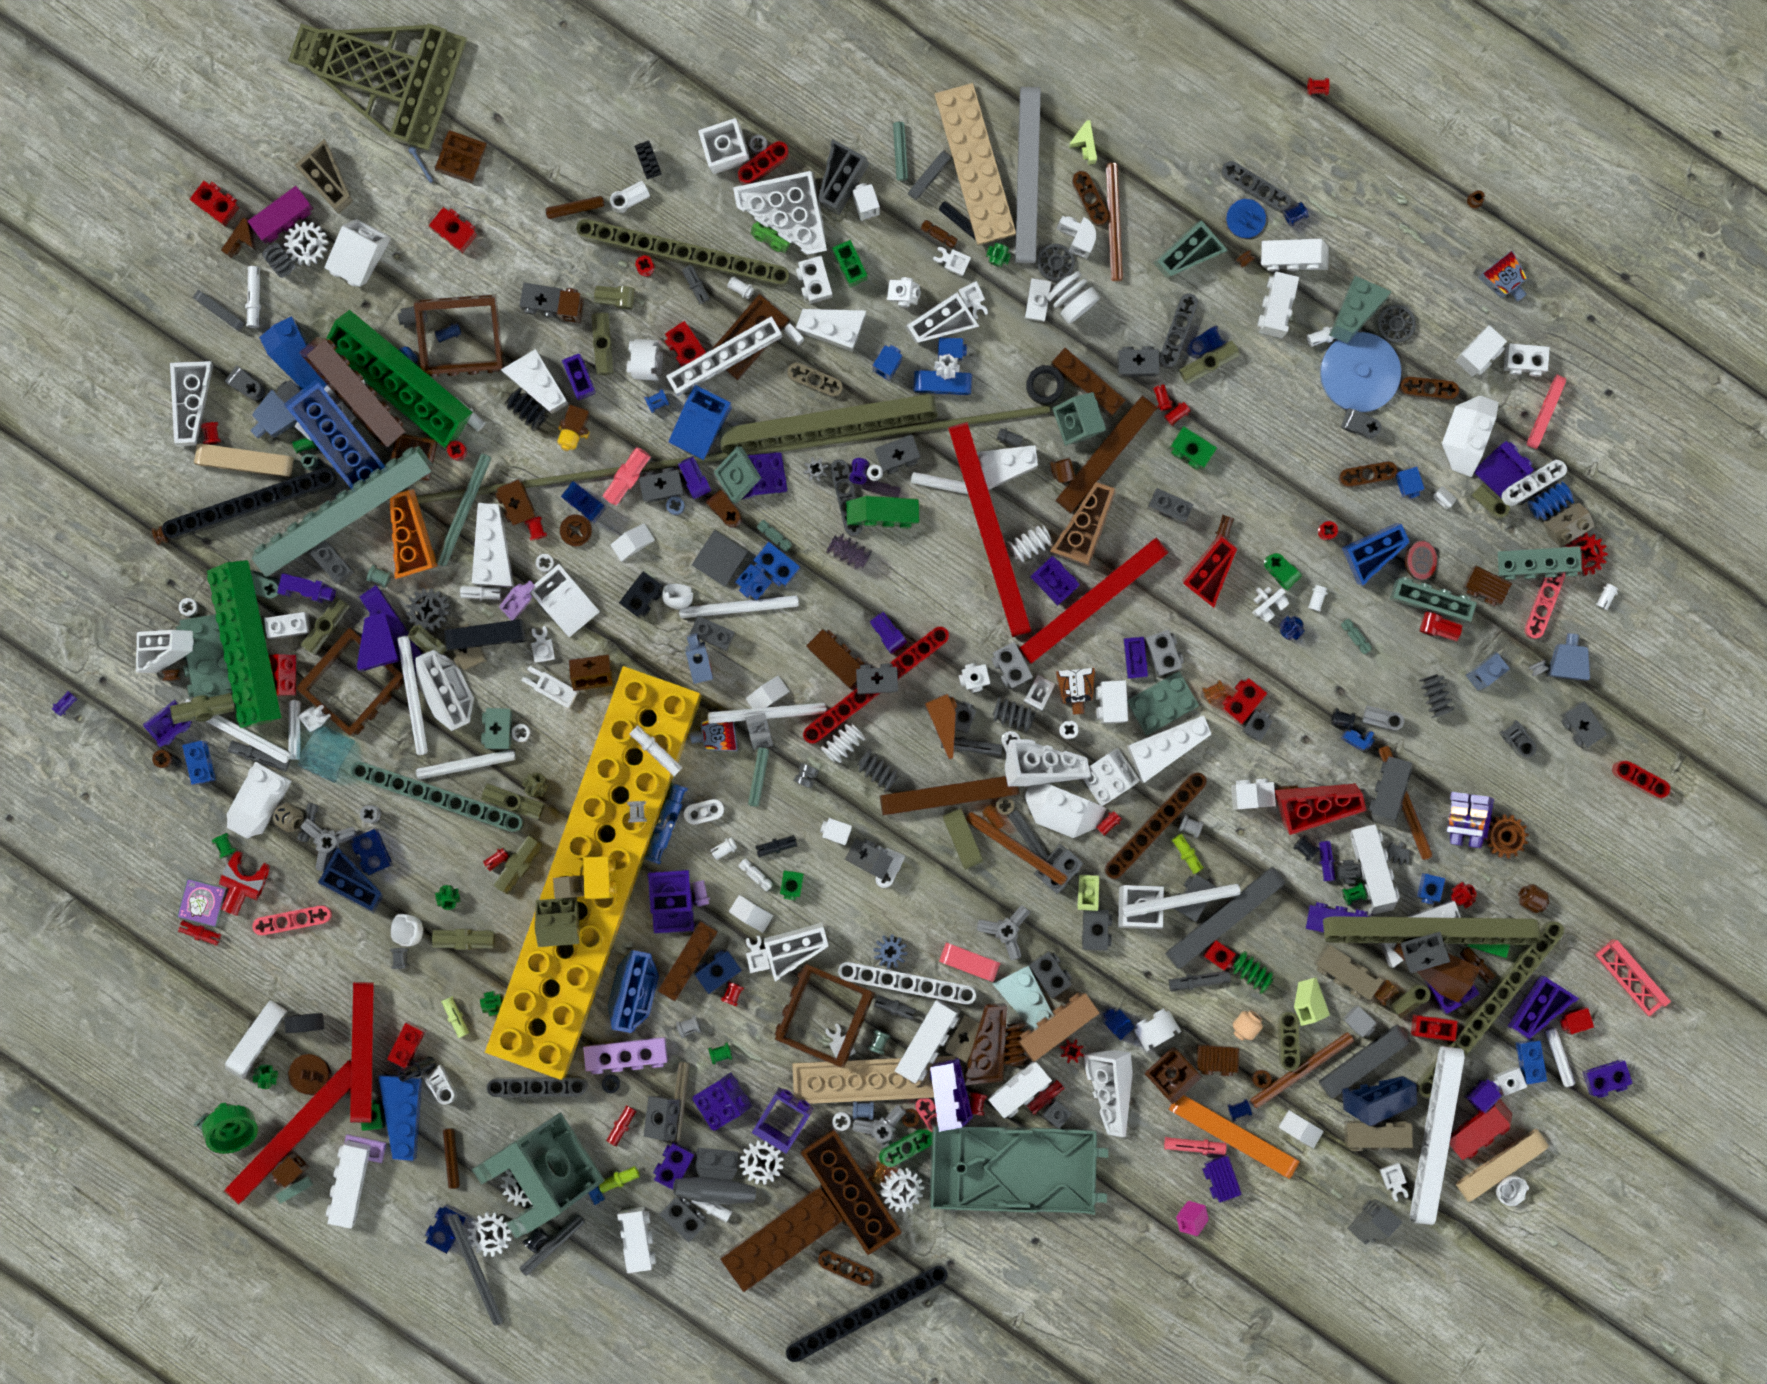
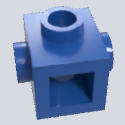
[735,564,772,601]

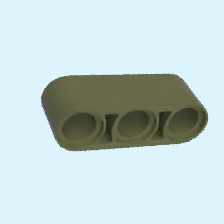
[942,808,983,870]
[1278,1011,1300,1071]

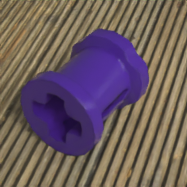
[849,458,870,485]

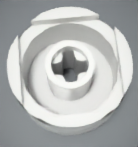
[627,339,663,381]
[1134,1009,1182,1052]

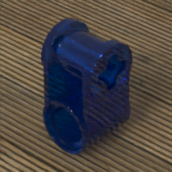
[1187,325,1227,359]

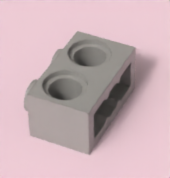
[1144,630,1184,676]
[991,642,1033,689]

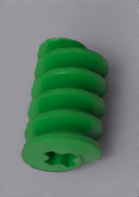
[1231,951,1275,995]

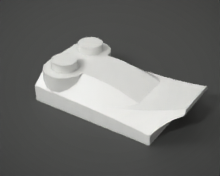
[226,762,292,839]

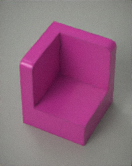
[1176,1201,1209,1236]

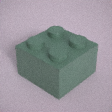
[1052,392,1106,446]

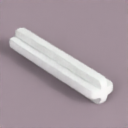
[911,472,968,494]
[289,700,301,760]
[1545,1028,1575,1087]

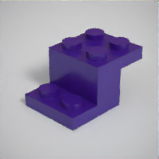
[648,870,695,933]

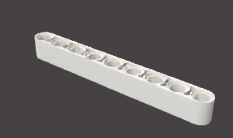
[1410,1046,1464,1225]

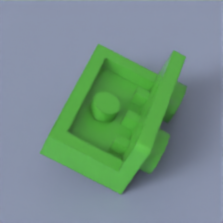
[750,221,791,254]

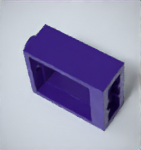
[752,1087,814,1154]

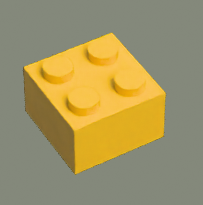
[583,856,617,899]

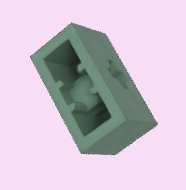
[481,708,513,750]

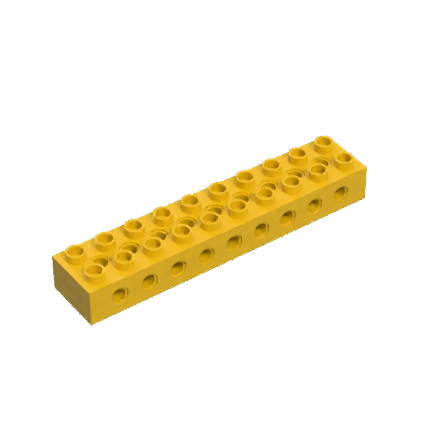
[484,666,703,1080]

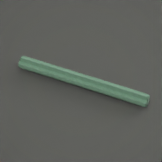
[436,454,491,567]

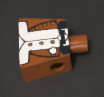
[1055,668,1095,715]

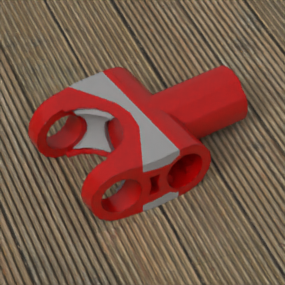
[219,851,270,916]

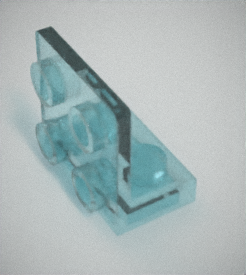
[299,725,355,783]

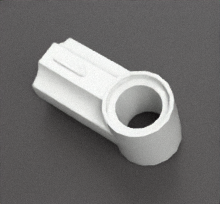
[610,181,650,214]

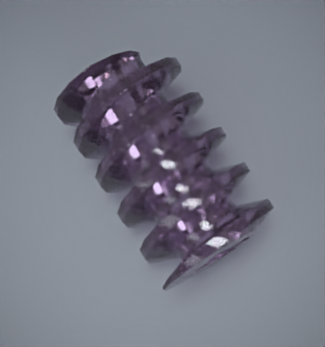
[826,533,872,571]

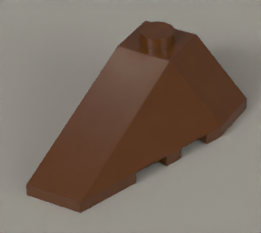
[1393,943,1480,1003]

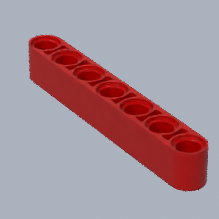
[350,982,374,1123]

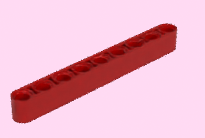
[1018,537,1169,665]
[803,626,949,744]
[224,1060,351,1205]

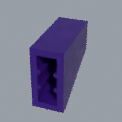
[357,611,400,672]

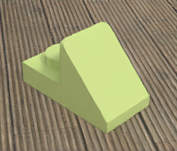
[1069,120,1097,165]
[1077,875,1099,911]

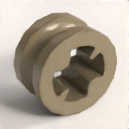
[996,797,1014,815]

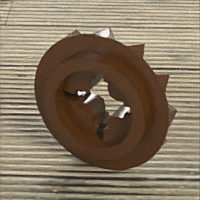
[560,514,592,547]

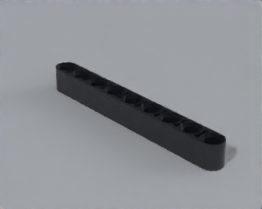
[162,468,337,540]
[786,1263,948,1362]

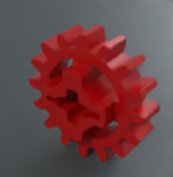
[1564,532,1608,576]

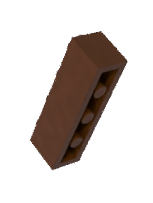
[1050,348,1125,418]
[658,921,719,1001]

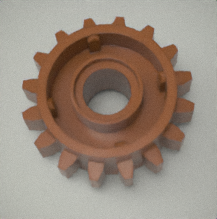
[1484,814,1529,858]

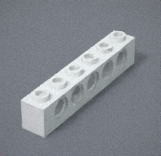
[666,316,782,397]

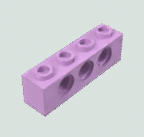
[583,1037,668,1074]

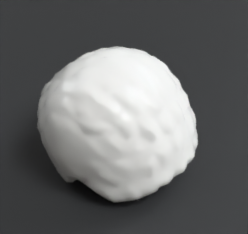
[391,914,423,947]

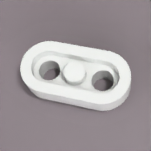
[684,799,724,825]

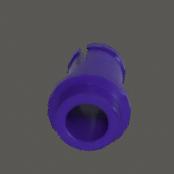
[51,691,78,717]

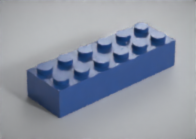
[284,379,385,489]

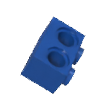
[872,345,902,382]
[754,542,800,587]
[182,741,216,785]
[1515,1039,1547,1084]

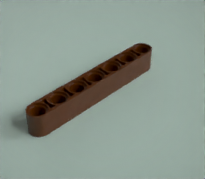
[1055,395,1158,514]
[1104,772,1207,879]
[879,776,1020,816]

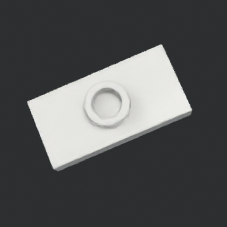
[1025,278,1051,322]

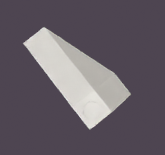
[1005,739,1091,786]

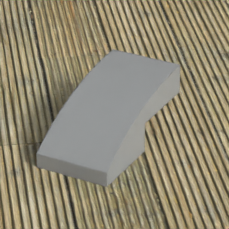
[745,713,773,750]

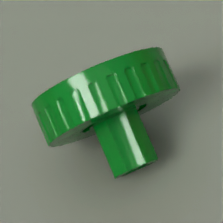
[202,1102,258,1154]

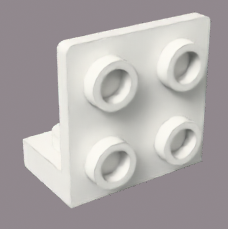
[1083,747,1140,806]

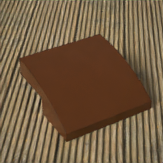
[435,130,487,184]

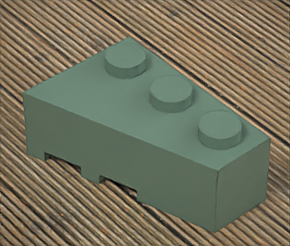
[1153,220,1228,278]

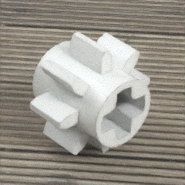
[934,354,960,380]

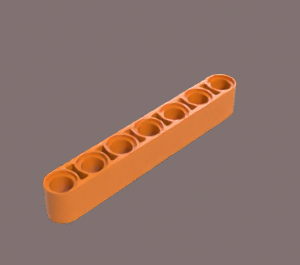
[1168,1095,1300,1179]

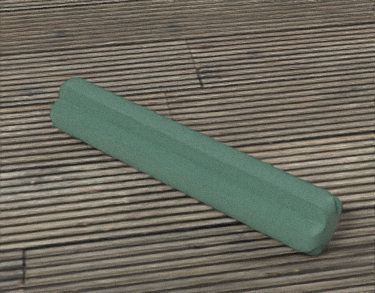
[893,121,908,181]
[748,747,769,807]

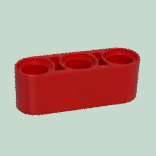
[738,141,789,185]
[1612,760,1670,798]

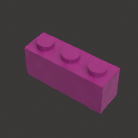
[248,186,314,244]

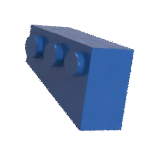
[1342,523,1410,586]

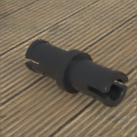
[755,835,798,858]
[397,1056,436,1082]

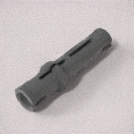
[941,736,1002,757]
[228,740,290,772]
[1168,970,1231,992]

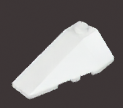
[1084,1050,1133,1137]

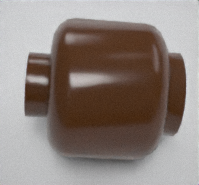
[1518,884,1550,914]

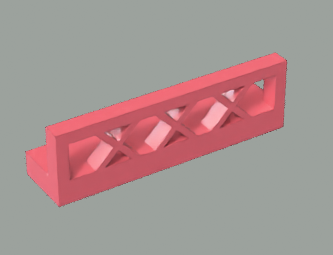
[1595,939,1671,1017]

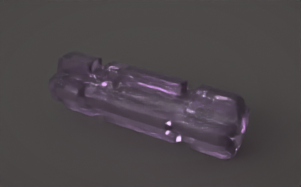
[862,479,901,498]

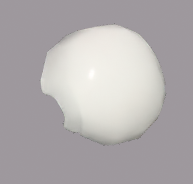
[663,584,693,610]
[1496,1175,1529,1206]

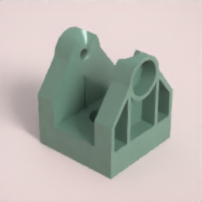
[472,1112,605,1239]

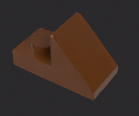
[221,217,256,258]

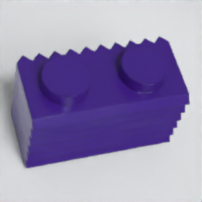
[562,354,596,401]
[1464,1079,1502,1113]
[1202,1154,1242,1203]

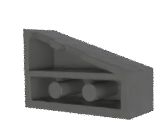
[1347,1198,1403,1245]

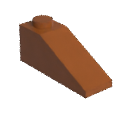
[925,694,957,760]

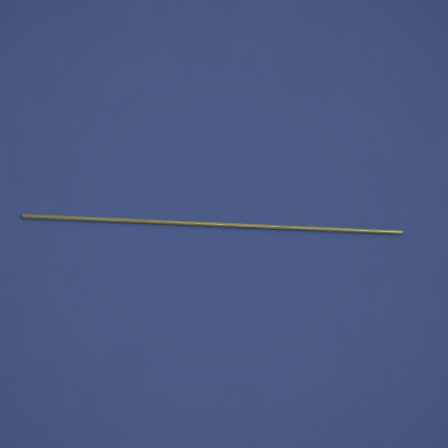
[416,405,1050,504]

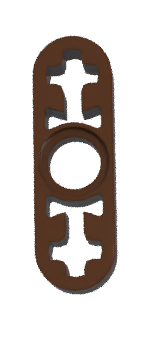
[1072,171,1108,226]
[1400,377,1459,400]
[1338,461,1397,488]
[818,1250,874,1286]

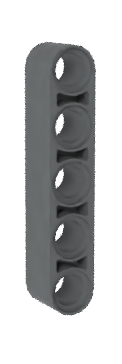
[1318,1024,1410,1099]
[487,1077,588,1097]

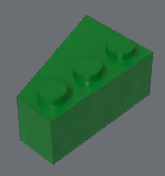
[847,496,919,529]

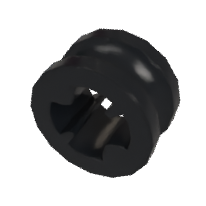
[602,1075,621,1094]

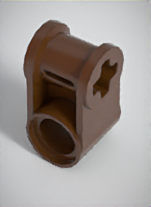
[1050,457,1075,483]
[706,489,742,528]

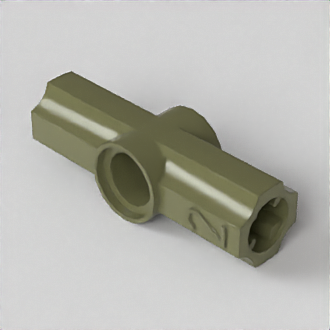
[591,313,614,376]
[1179,340,1240,385]
[301,596,351,655]
[170,693,234,724]
[481,783,544,820]
[494,835,543,895]
[432,929,495,950]

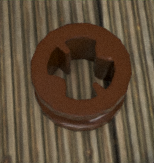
[1236,250,1256,269]
[152,525,168,546]
[161,669,181,681]
[152,750,172,768]
[1252,1070,1271,1088]
[901,1108,920,1127]

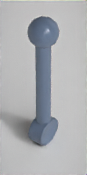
[408,146,433,183]

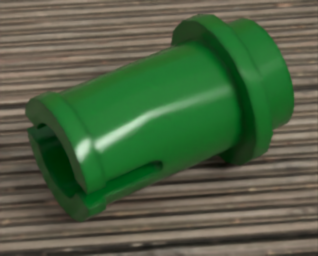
[292,438,317,454]

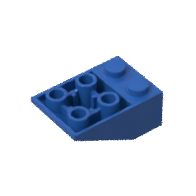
[668,385,732,460]

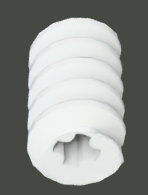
[1007,524,1053,562]
[821,723,866,763]

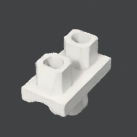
[1252,587,1289,623]

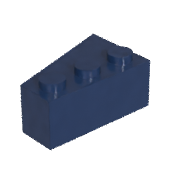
[318,847,383,914]
[1342,1076,1417,1126]

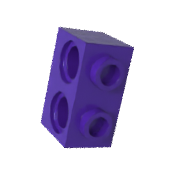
[1582,1059,1633,1098]
[653,1142,695,1190]

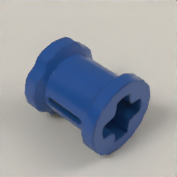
[644,389,670,413]

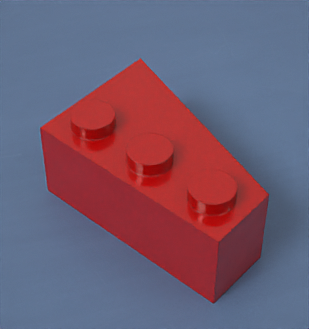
[1182,533,1237,608]
[1449,1099,1513,1161]

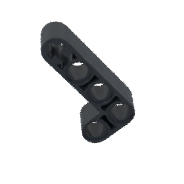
[444,620,527,651]

